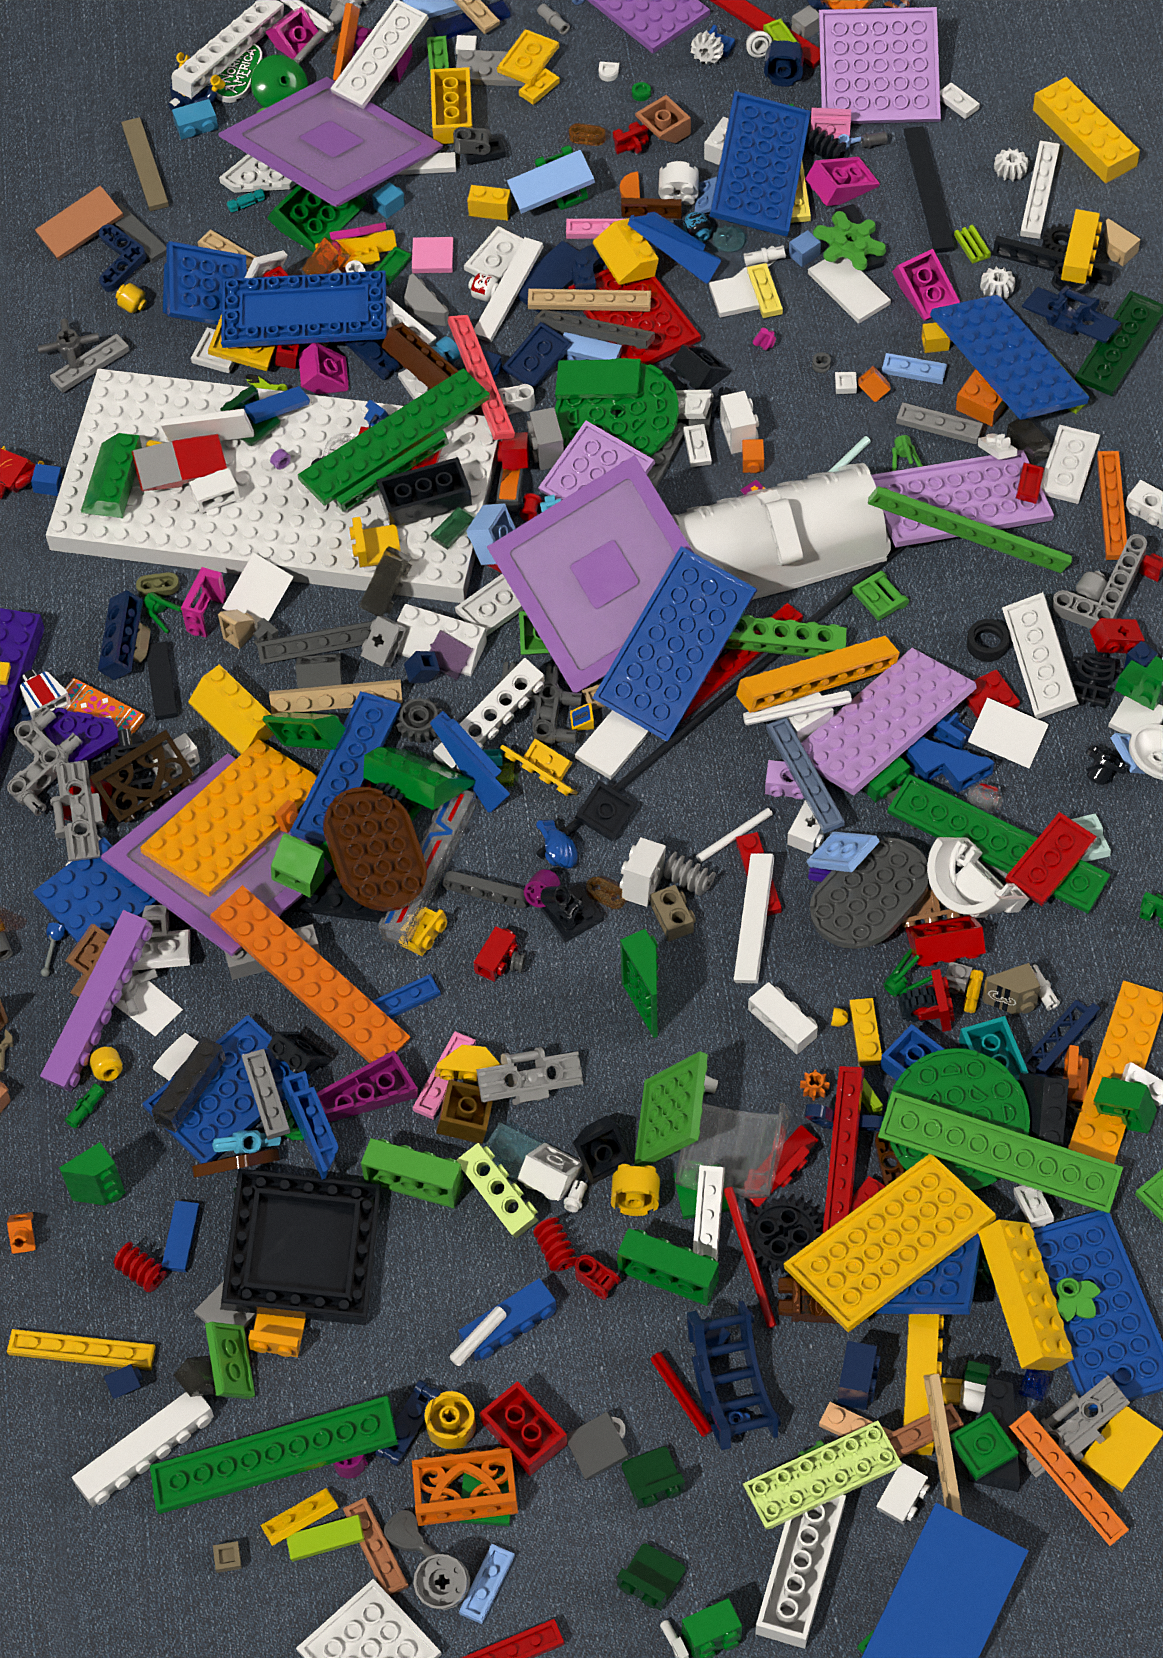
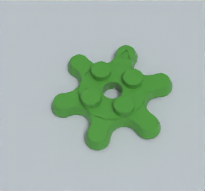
[813,211,886,270]

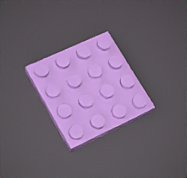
[538,421,655,500]

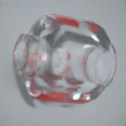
[967,783,1003,814]

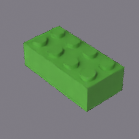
[361,1138,464,1209]

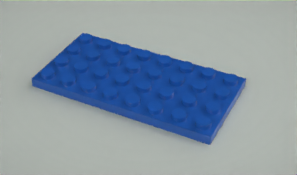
[709,91,811,237]
[930,295,1090,420]
[592,546,757,742]
[1033,1211,1163,1413]

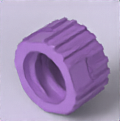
[270,449,291,470]

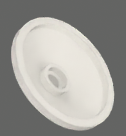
[1129,724,1163,780]

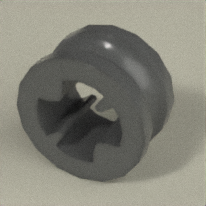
[812,352,831,373]
[510,951,526,973]

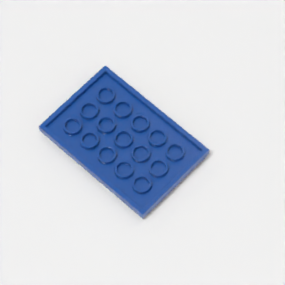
[142,1015,310,1164]

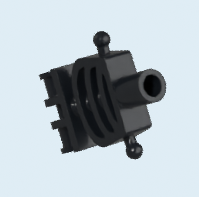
[1071,648,1123,709]
[101,729,153,804]

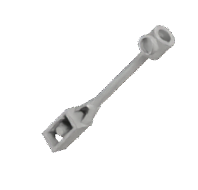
[281,0,370,84]

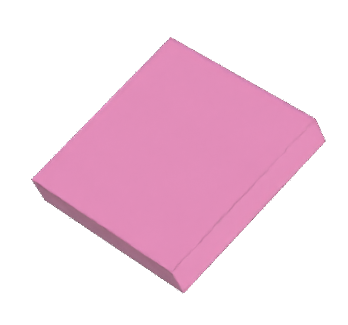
[412,237,453,273]

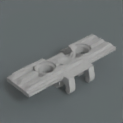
[50,760,105,862]
[476,1047,583,1105]
[1018,1375,1130,1478]

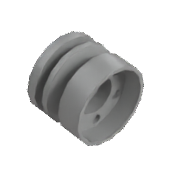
[413,1554,471,1610]

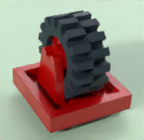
[898,969,955,1032]

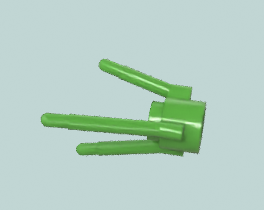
[892,435,923,471]

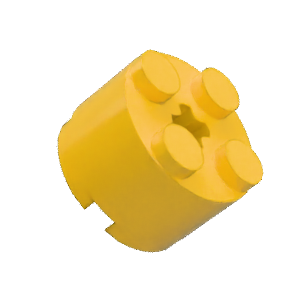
[611,1164,660,1216]
[424,1391,476,1449]

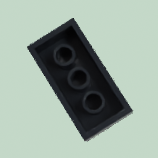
[376,457,472,526]

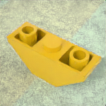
[434,1044,506,1083]

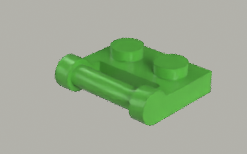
[852,571,909,621]

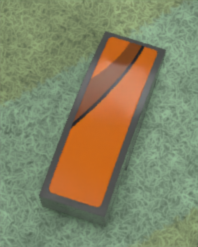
[496,468,524,512]

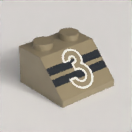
[982,963,1040,1015]

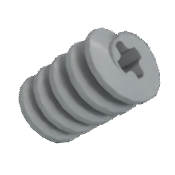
[664,852,716,896]

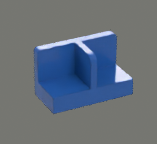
[927,712,972,750]

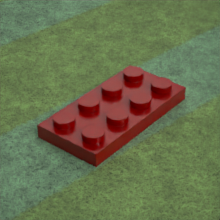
[1005,812,1097,906]

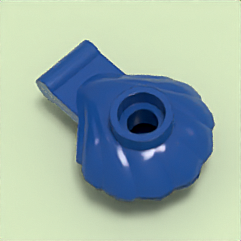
[536,819,578,869]

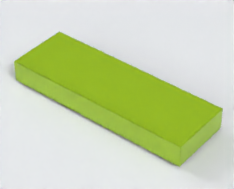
[286,1515,365,1562]

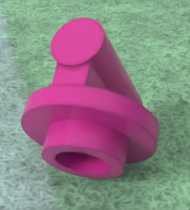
[752,328,776,351]

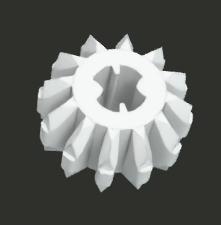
[691,30,724,65]
[994,147,1028,182]
[980,266,1015,299]

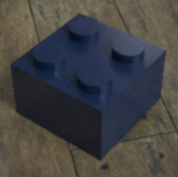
[837,1341,881,1410]

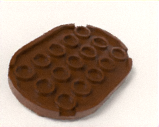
[323,787,427,911]

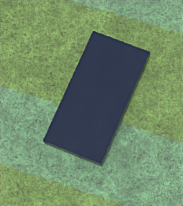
[516,240,579,313]

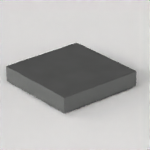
[567,1412,630,1481]

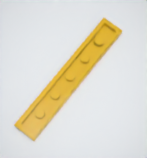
[7,1329,156,1371]

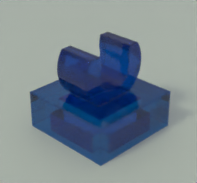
[1018,1369,1050,1402]

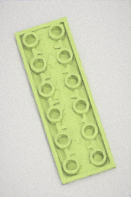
[743,1421,902,1529]

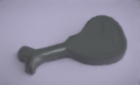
[384,1510,437,1558]

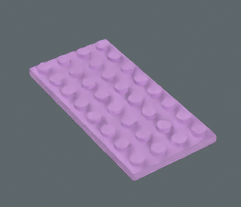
[871,450,1054,547]
[801,648,977,795]

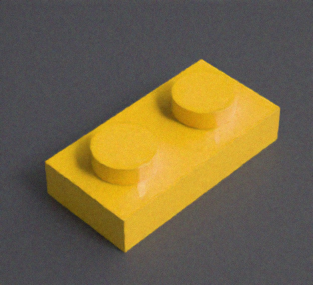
[519,68,560,105]

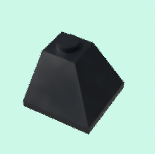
[573,1115,633,1185]

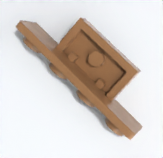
[902,889,961,928]
[65,924,110,997]

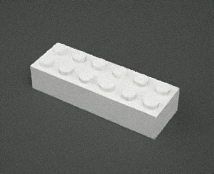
[756,1495,846,1649]

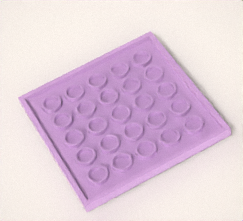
[819,7,941,124]

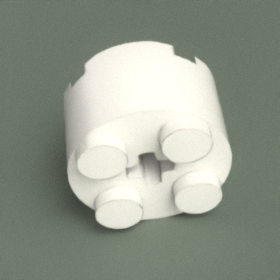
[658,161,699,205]

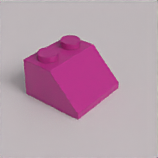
[265,7,324,59]
[299,343,349,394]

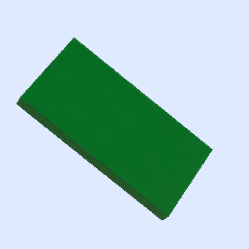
[555,359,641,399]

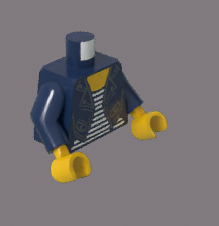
[168,52,225,110]

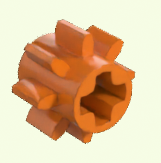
[800,1070,830,1101]

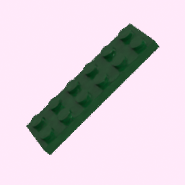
[1075,291,1163,396]

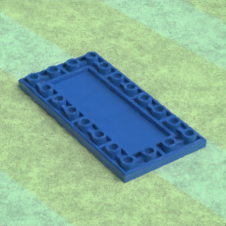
[221,270,387,348]
[861,1503,1029,1658]

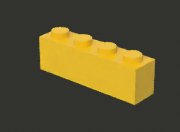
[1061,209,1102,284]

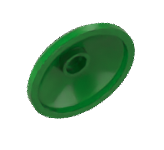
[251,55,308,108]

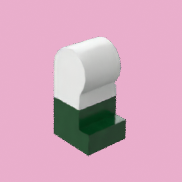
[959,1361,990,1413]

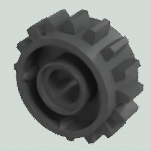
[396,697,442,743]

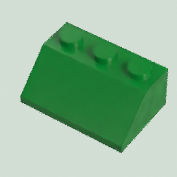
[262,712,345,750]
[59,1142,126,1206]

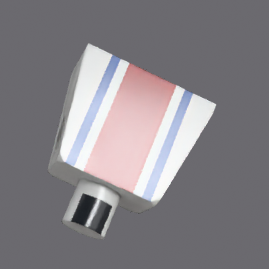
[20,670,71,720]

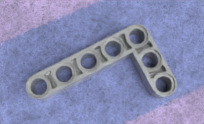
[1052,534,1147,629]

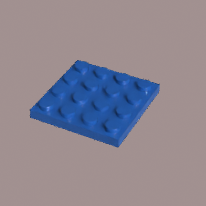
[166,241,247,325]
[33,837,160,943]
[873,1233,982,1315]

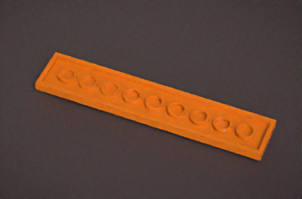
[210,885,411,1063]

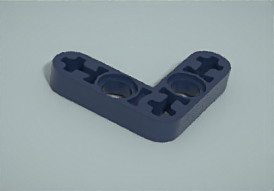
[99,224,147,292]
[805,1104,884,1131]

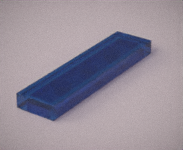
[432,0,510,39]

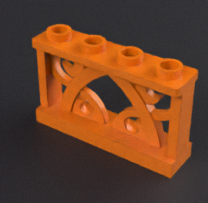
[412,1447,518,1526]

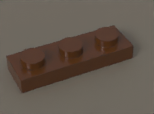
[621,198,682,219]

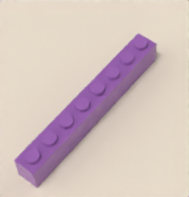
[40,910,153,1092]

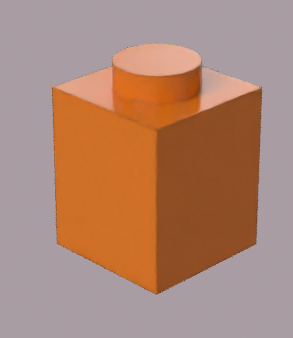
[742,439,764,473]

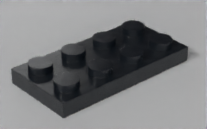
[299,872,390,924]

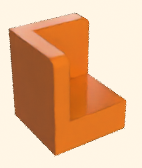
[858,366,891,402]

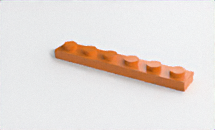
[1097,451,1127,560]
[1009,1410,1129,1546]

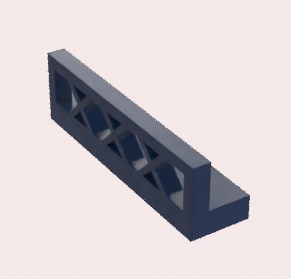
[1023,1000,1100,1075]

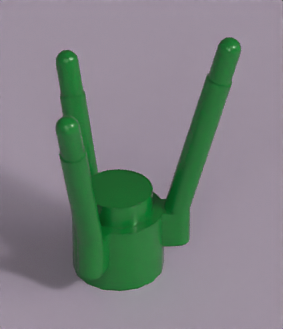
[143,592,182,633]
[883,948,932,997]

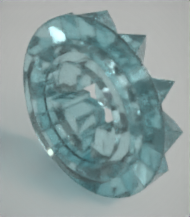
[713,225,745,252]

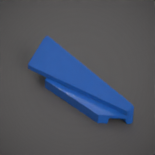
[628,212,721,284]
[430,711,510,813]
[282,1071,339,1179]

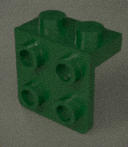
[220,385,281,446]
[621,1447,685,1509]
[617,1544,685,1611]

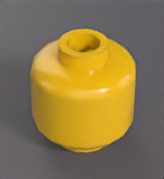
[115,283,147,313]
[89,1047,123,1081]

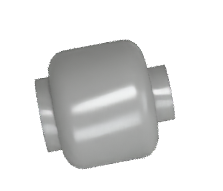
[1076,571,1107,602]

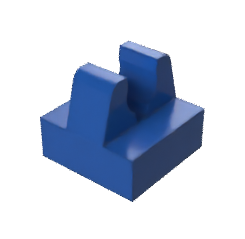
[364,400,389,426]

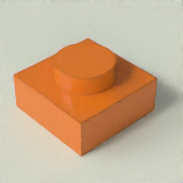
[274,800,299,833]

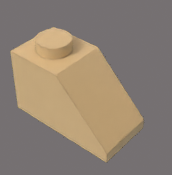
[1104,218,1140,266]
[218,609,256,649]

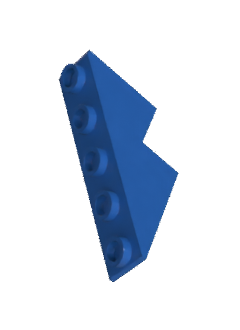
[901,736,994,793]

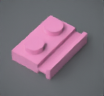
[810,108,851,139]

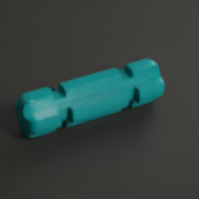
[227,189,265,212]

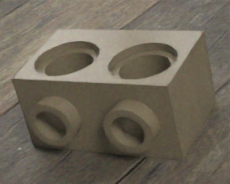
[650,885,696,942]

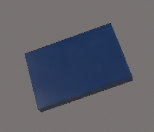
[502,321,572,391]

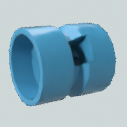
[431,336,461,365]

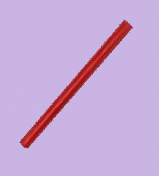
[723,1187,777,1328]

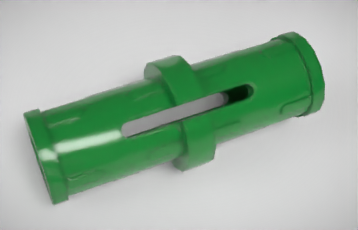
[64,1084,105,1129]

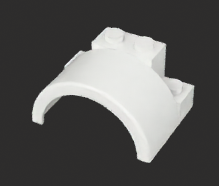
[927,837,1029,918]

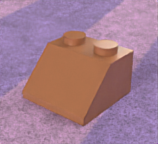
[635,95,691,143]

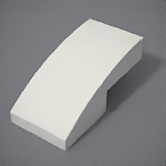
[153,1033,203,1080]

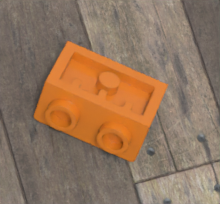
[1063,1045,1089,1102]

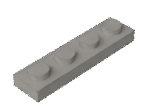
[50,334,130,393]
[896,402,983,444]
[242,1049,290,1140]

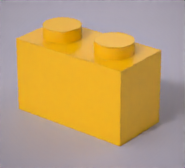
[467,185,512,221]

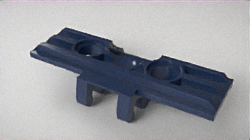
[1022,285,1121,343]

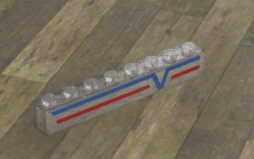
[379,790,477,947]

